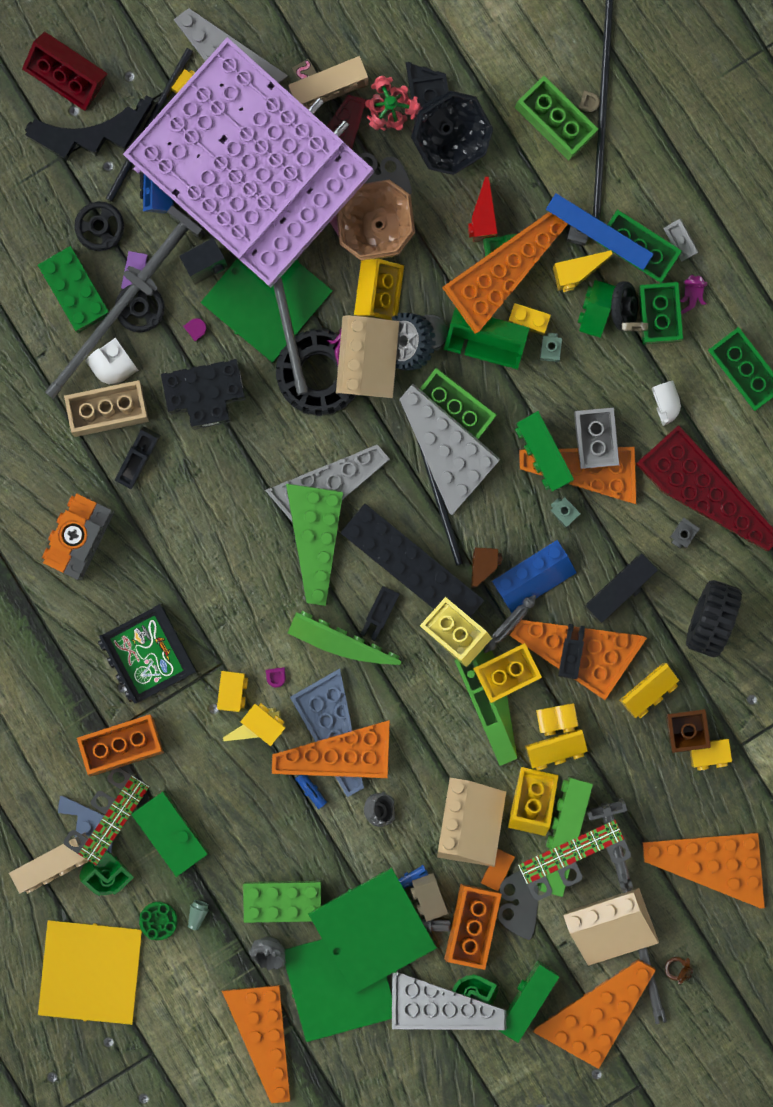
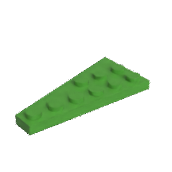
[286,483,343,606]

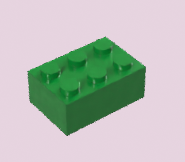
[638,282,683,345]

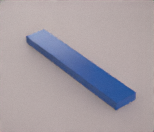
[546,193,654,270]

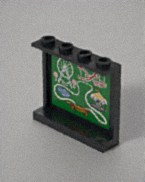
[98,604,197,704]

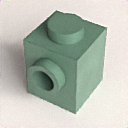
[550,497,580,528]

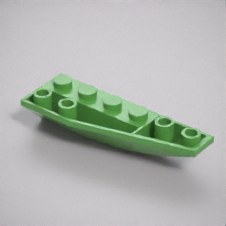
[288,611,402,665]
[454,647,517,766]

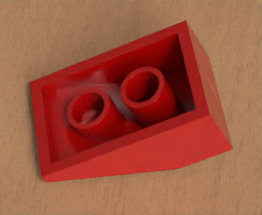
[468,177,497,242]

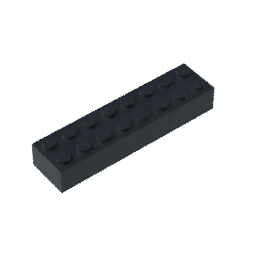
[341,503,484,617]

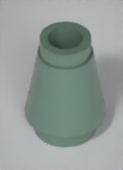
[188,900,209,930]

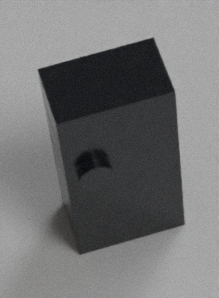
[179,238,228,285]
[583,553,658,623]

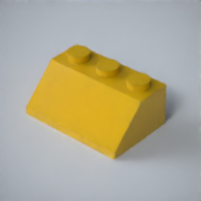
[354,259,404,320]
[619,663,679,718]
[525,729,588,771]

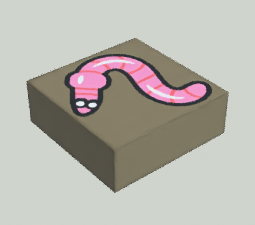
[292,59,316,80]

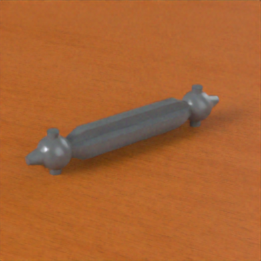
[483,595,536,654]

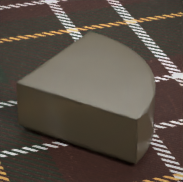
[622,323,648,331]

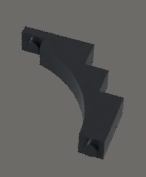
[25,95,155,161]

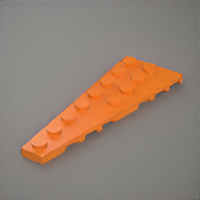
[442,212,568,334]

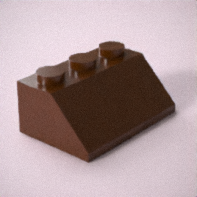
[471,547,502,588]

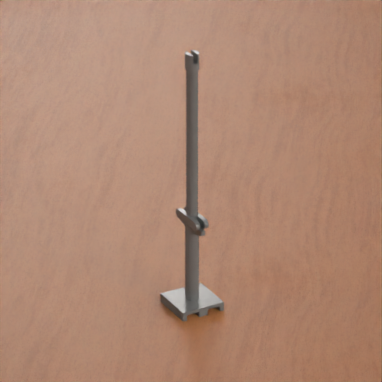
[45,206,205,399]
[273,277,308,395]
[586,798,667,1024]

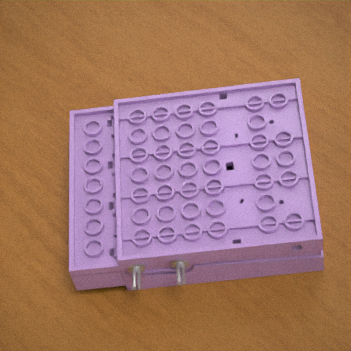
[123,37,374,288]

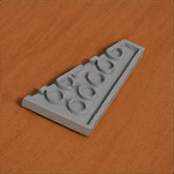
[174,8,288,84]
[265,445,390,521]
[392,972,506,1030]

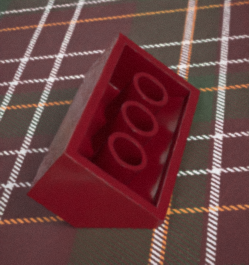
[22,31,108,111]

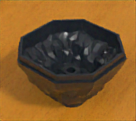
[411,91,493,175]

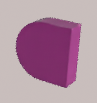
[183,318,206,342]
[265,667,286,688]

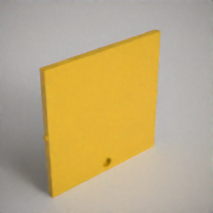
[38,920,142,1025]

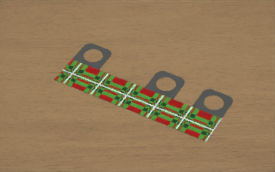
[63,768,149,865]
[518,820,631,900]

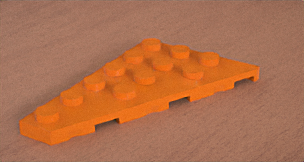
[509,620,647,700]
[642,833,765,909]
[533,959,656,1069]

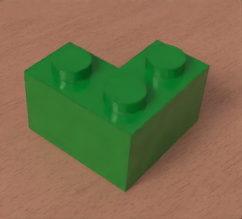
[577,280,616,338]

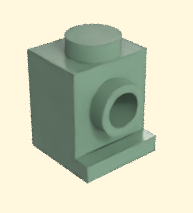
[540,333,562,362]

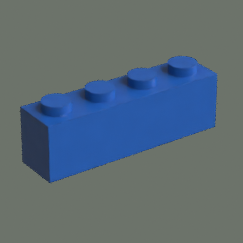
[143,174,174,213]

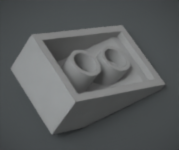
[574,408,619,469]

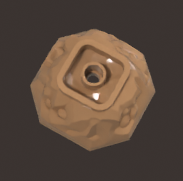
[336,179,415,260]

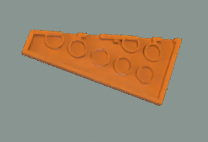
[272,720,390,778]

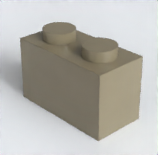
[411,873,448,922]

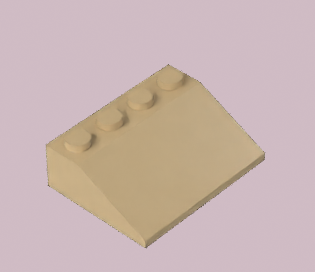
[336,315,399,398]
[437,778,506,867]
[563,888,659,966]

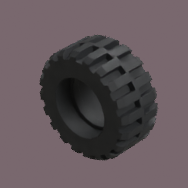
[686,580,742,658]

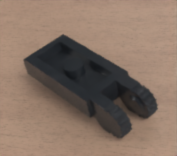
[360,585,399,641]
[558,623,585,679]

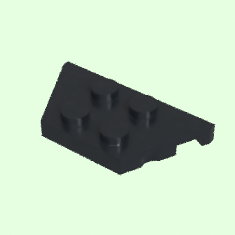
[406,62,449,123]

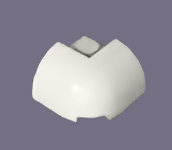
[85,338,139,384]
[652,381,681,426]

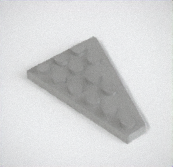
[400,384,500,515]

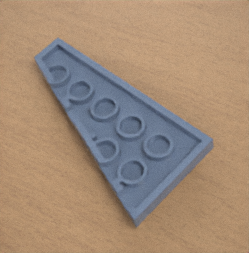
[290,669,364,797]

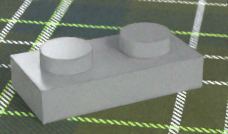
[663,219,699,262]

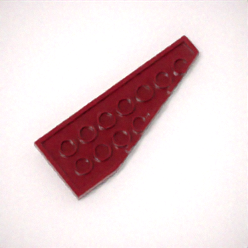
[636,425,773,551]

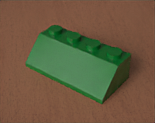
[515,411,574,493]

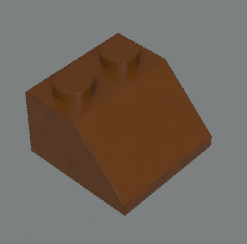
[666,709,711,753]

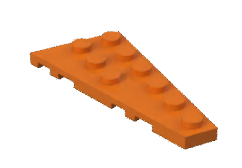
[519,447,636,505]
[222,985,290,1103]

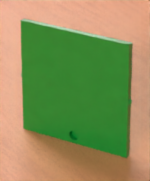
[200,258,333,363]
[308,867,437,994]
[285,939,392,1042]

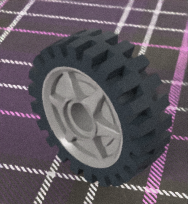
[392,313,436,370]

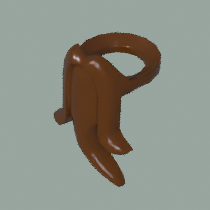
[665,957,693,984]

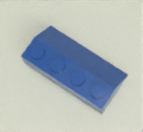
[491,540,577,613]

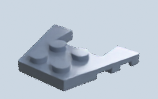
[58,796,113,865]

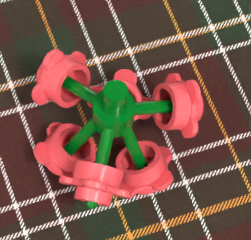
[365,76,420,131]

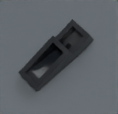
[115,427,161,489]

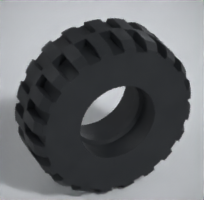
[276,328,356,416]

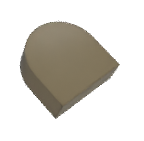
[578,90,600,113]

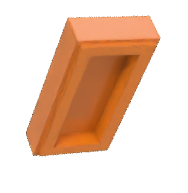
[481,848,515,891]

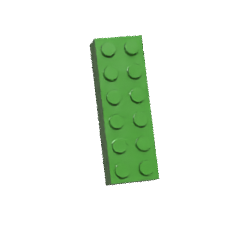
[537,776,593,897]

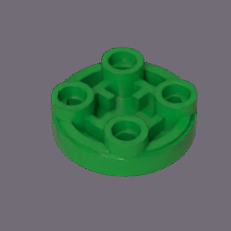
[139,901,178,940]

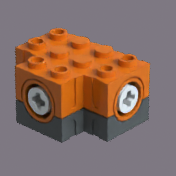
[42,493,115,581]

